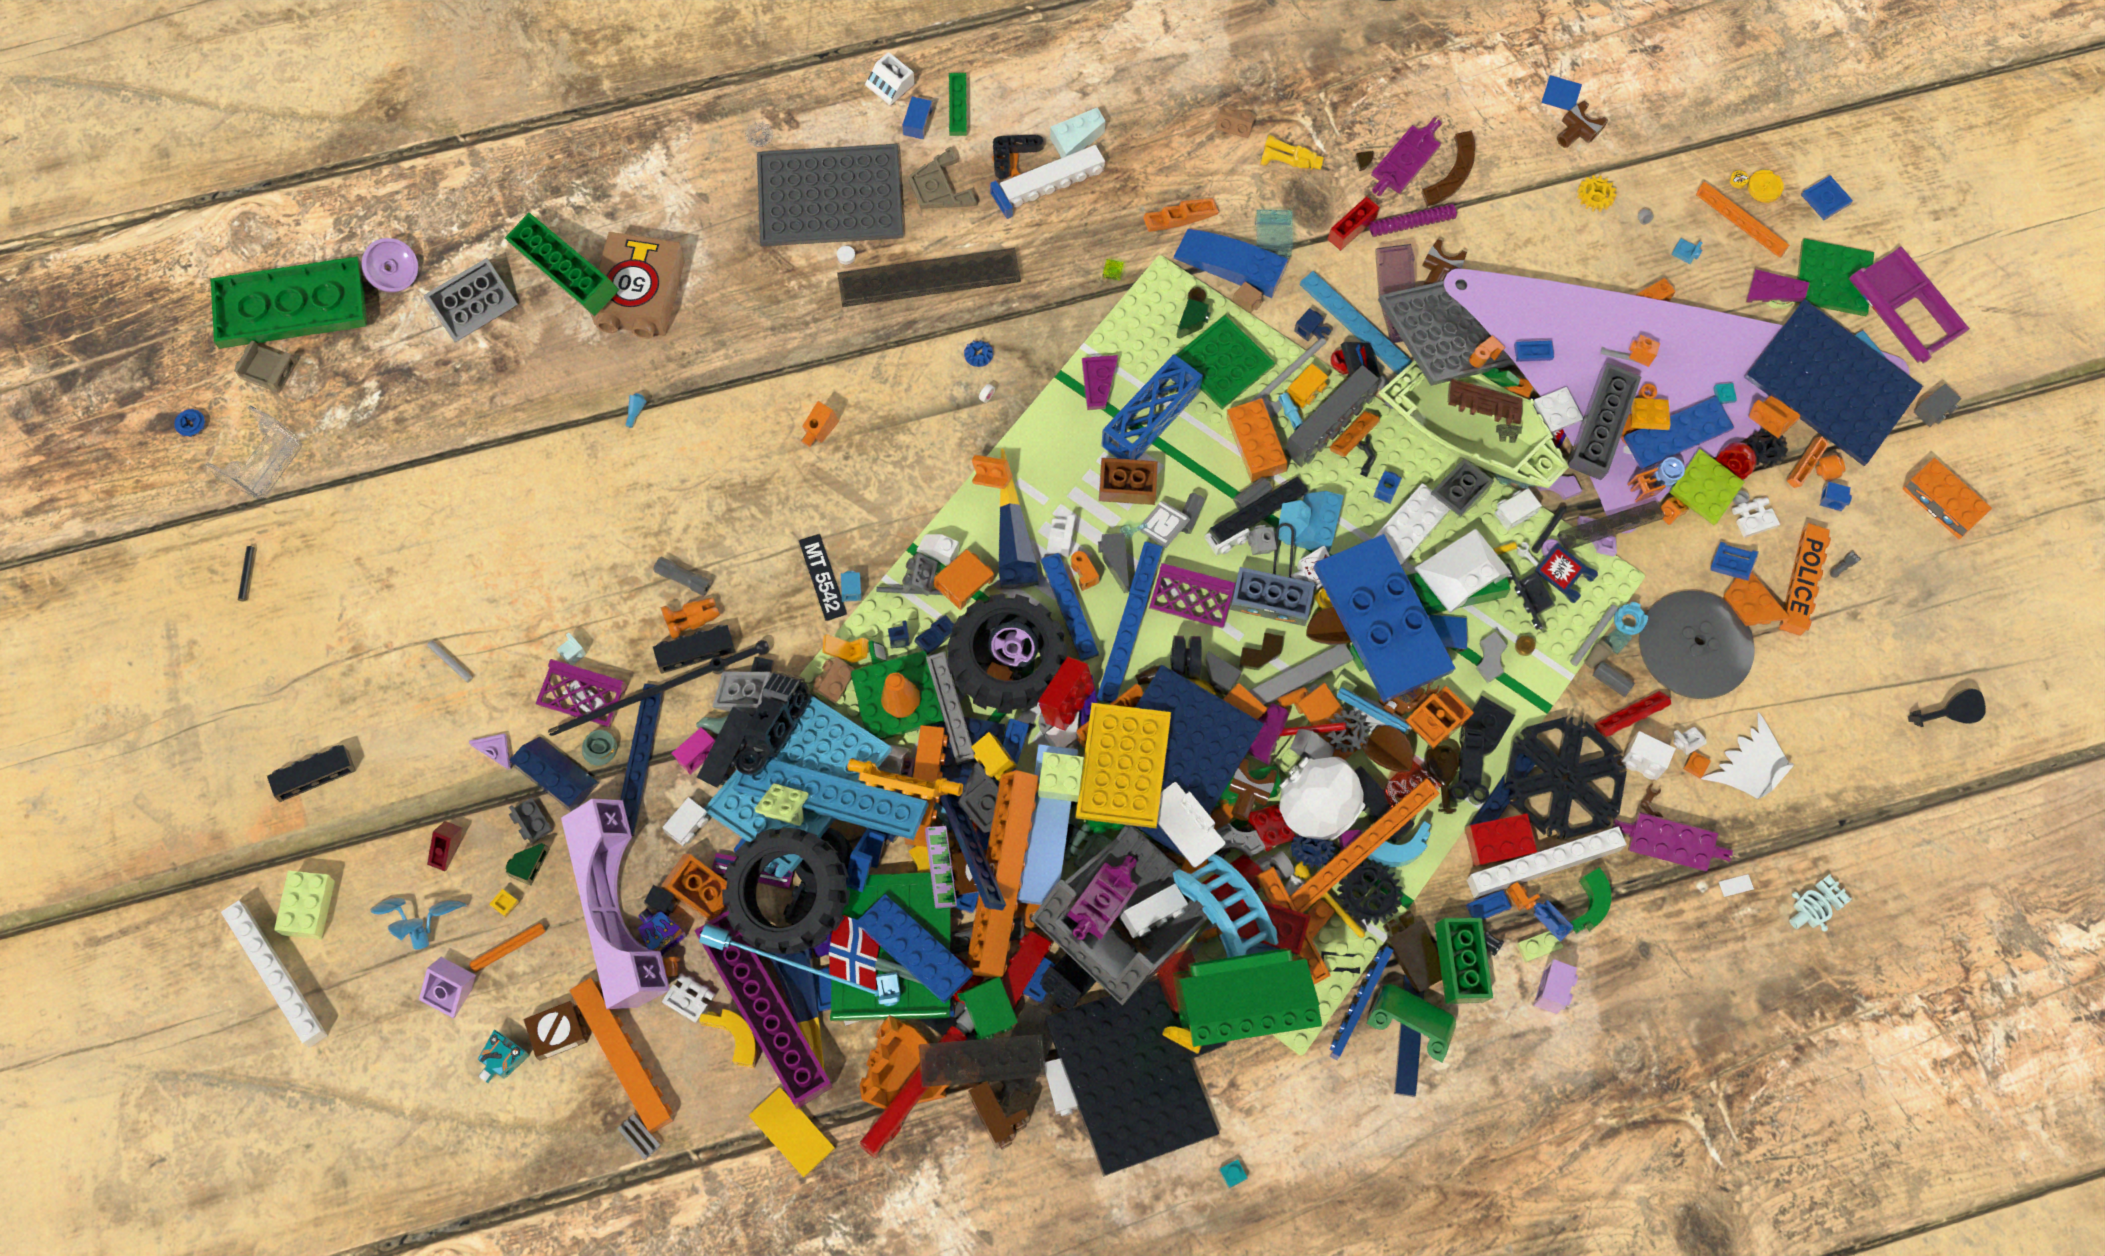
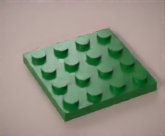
[1795,238,1874,317]
[1176,315,1275,410]
[851,651,944,740]

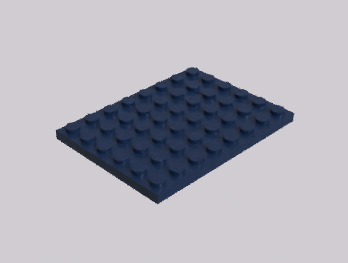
[1744,299,1924,466]
[1134,665,1264,857]

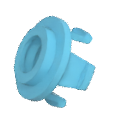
[1614,602,1648,635]

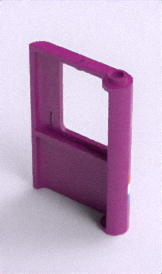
[1849,246,1970,364]

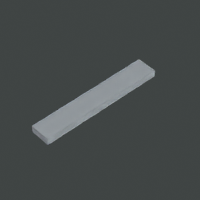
[1249,644,1353,706]
[926,651,976,765]

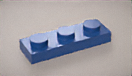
[1129,542,1163,599]

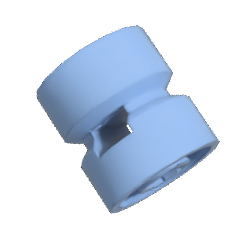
[1652,457,1685,489]

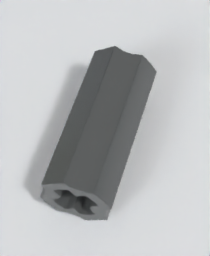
[1233,477,1273,510]
[1180,493,1205,534]
[1592,661,1635,697]

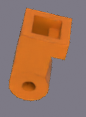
[1469,335,1506,368]
[1071,551,1099,591]

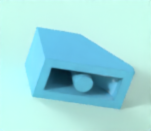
[1278,500,1311,545]

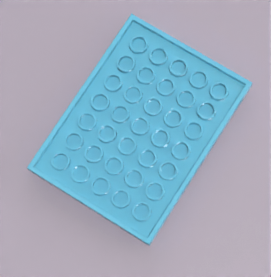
[704,695,892,873]

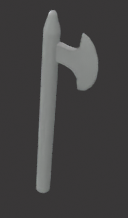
[1250,338,1326,418]

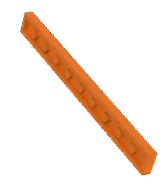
[1289,778,1440,913]

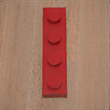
[1594,691,1672,737]

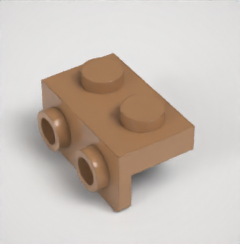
[1215,105,1256,138]
[811,657,855,703]

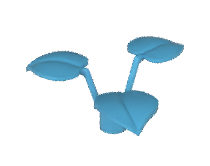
[370,898,467,949]

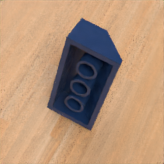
[509,737,599,812]

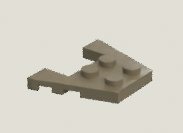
[908,147,976,209]

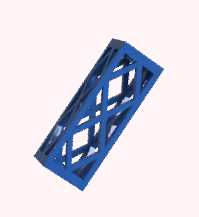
[1101,354,1203,460]

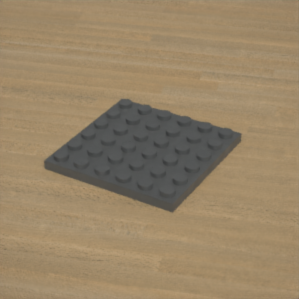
[1378,279,1516,386]

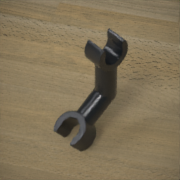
[1357,436,1376,477]

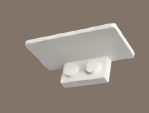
[1157,782,1225,868]

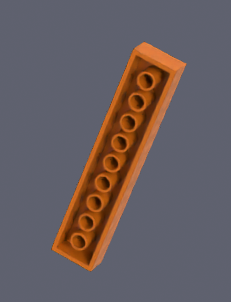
[966,770,1039,978]

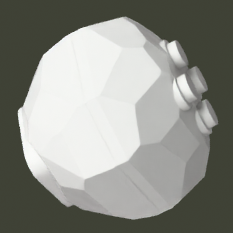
[1279,757,1365,840]

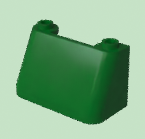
[1366,984,1456,1063]

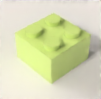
[1038,752,1084,802]

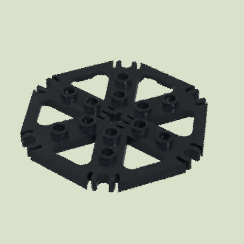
[1503,716,1627,840]

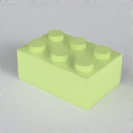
[274,871,335,940]

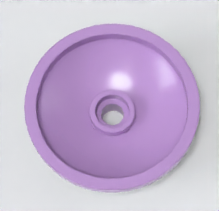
[362,238,418,292]

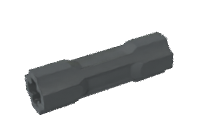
[653,556,712,596]

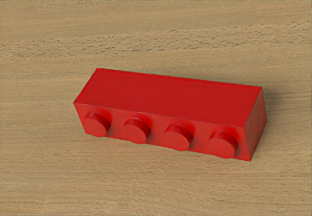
[1000,931,1052,1012]

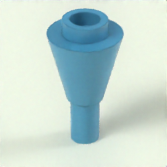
[625,393,647,428]

